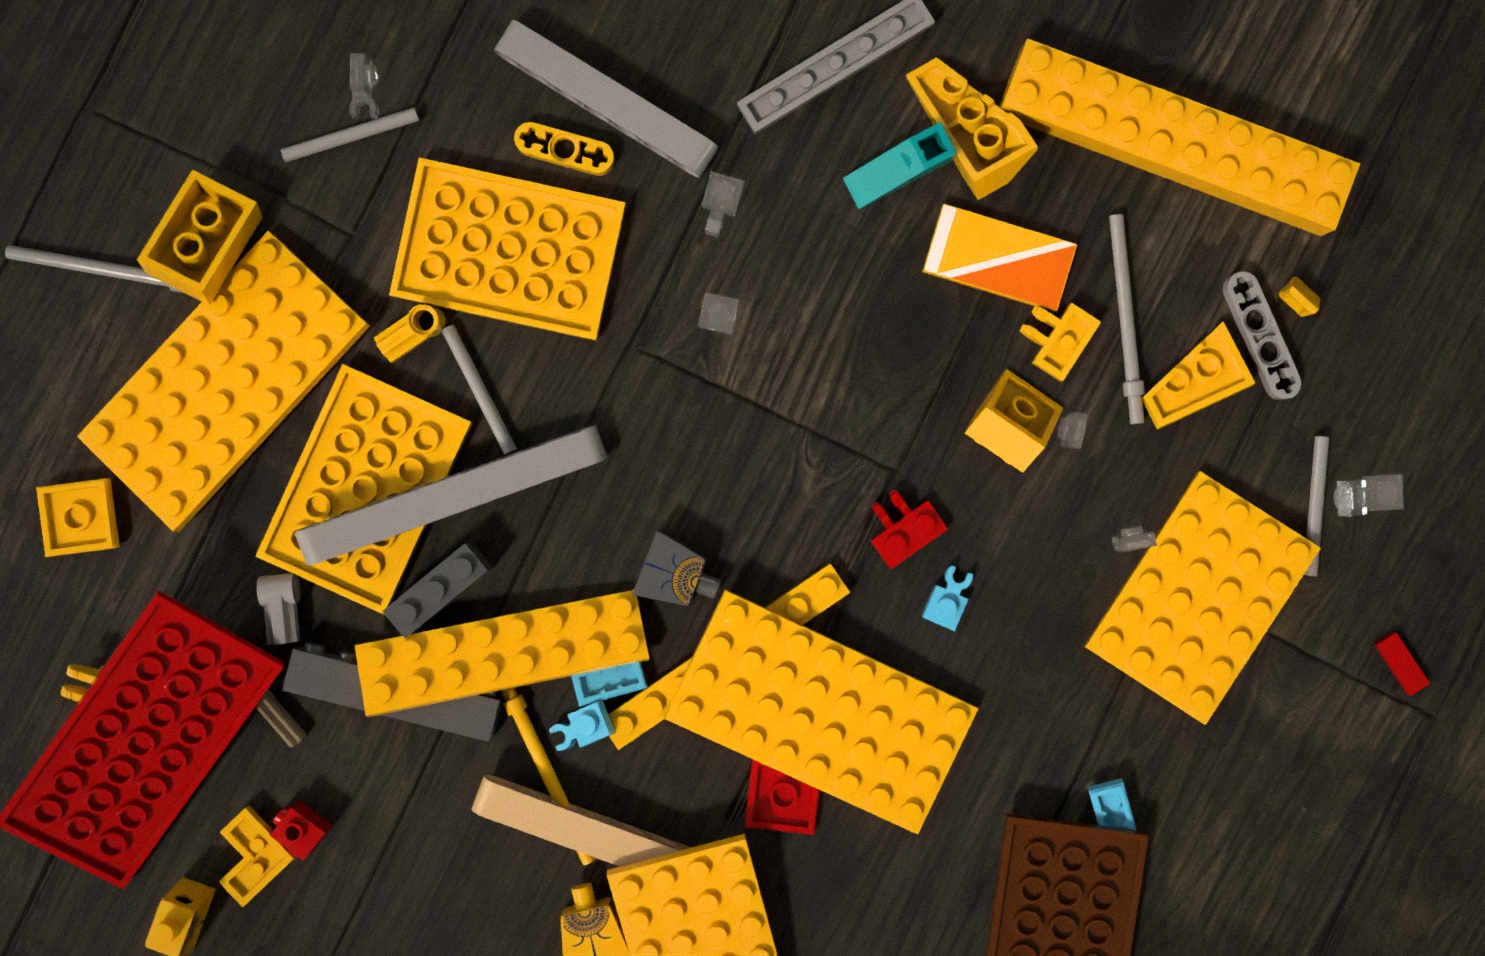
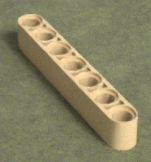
[471,775,691,867]

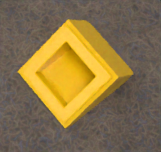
[1278,276,1320,317]

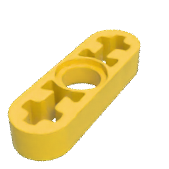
[514,122,615,176]

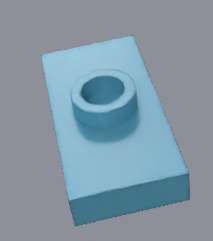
[571,662,648,707]
[1088,778,1137,830]

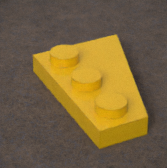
[1142,322,1255,430]

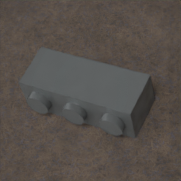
[382,542,494,638]

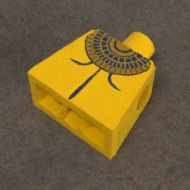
[145,877,216,956]
[561,882,630,956]

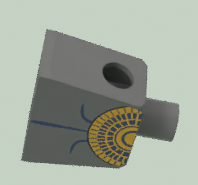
[632,530,721,606]

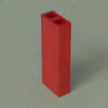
[1374,632,1430,696]

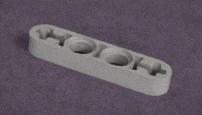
[1223,271,1301,400]

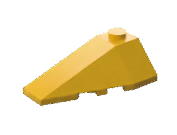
[906,57,1038,200]

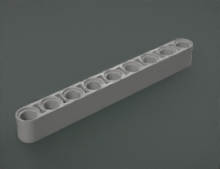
[294,425,608,566]

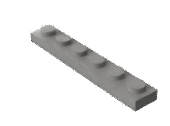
[737,0,935,135]

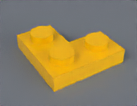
[219,805,297,907]

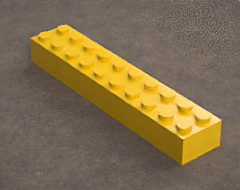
[999,38,1360,236]

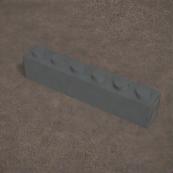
[282,642,504,742]

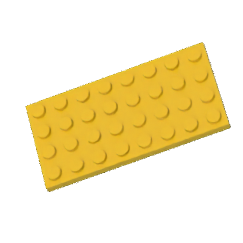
[77,231,370,532]
[664,589,979,834]

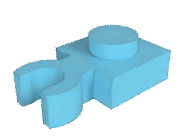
[921,565,973,631]
[549,700,615,751]

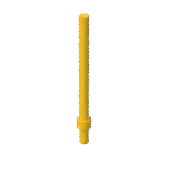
[500,687,596,865]

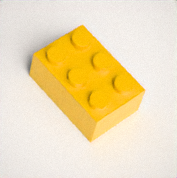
[137,170,263,306]

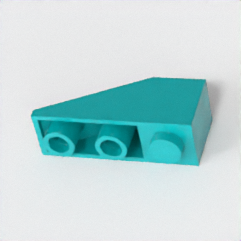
[843,122,957,210]

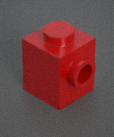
[269,801,333,861]

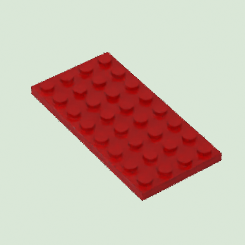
[0,590,284,890]

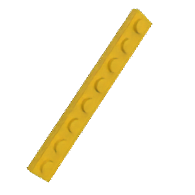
[608,563,850,750]

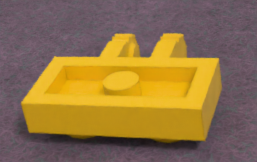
[1019,303,1101,382]

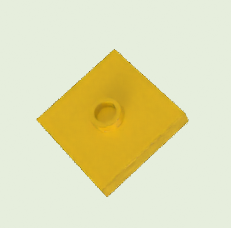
[36,478,120,557]

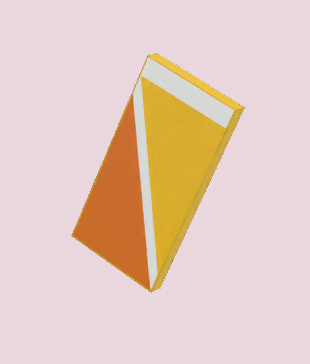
[922,204,1077,312]

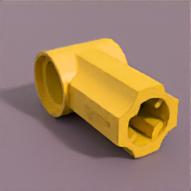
[374,304,446,363]

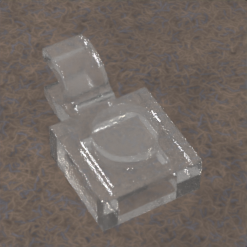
[349,53,379,119]
[701,171,745,237]

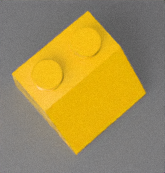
[965,369,1063,473]

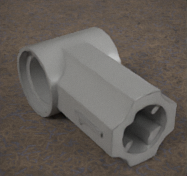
[257,573,301,645]

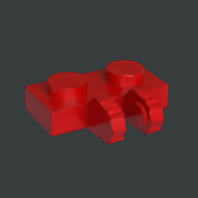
[870,490,948,569]

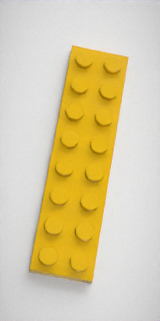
[355,590,649,717]

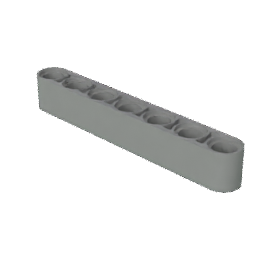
[494,20,718,178]

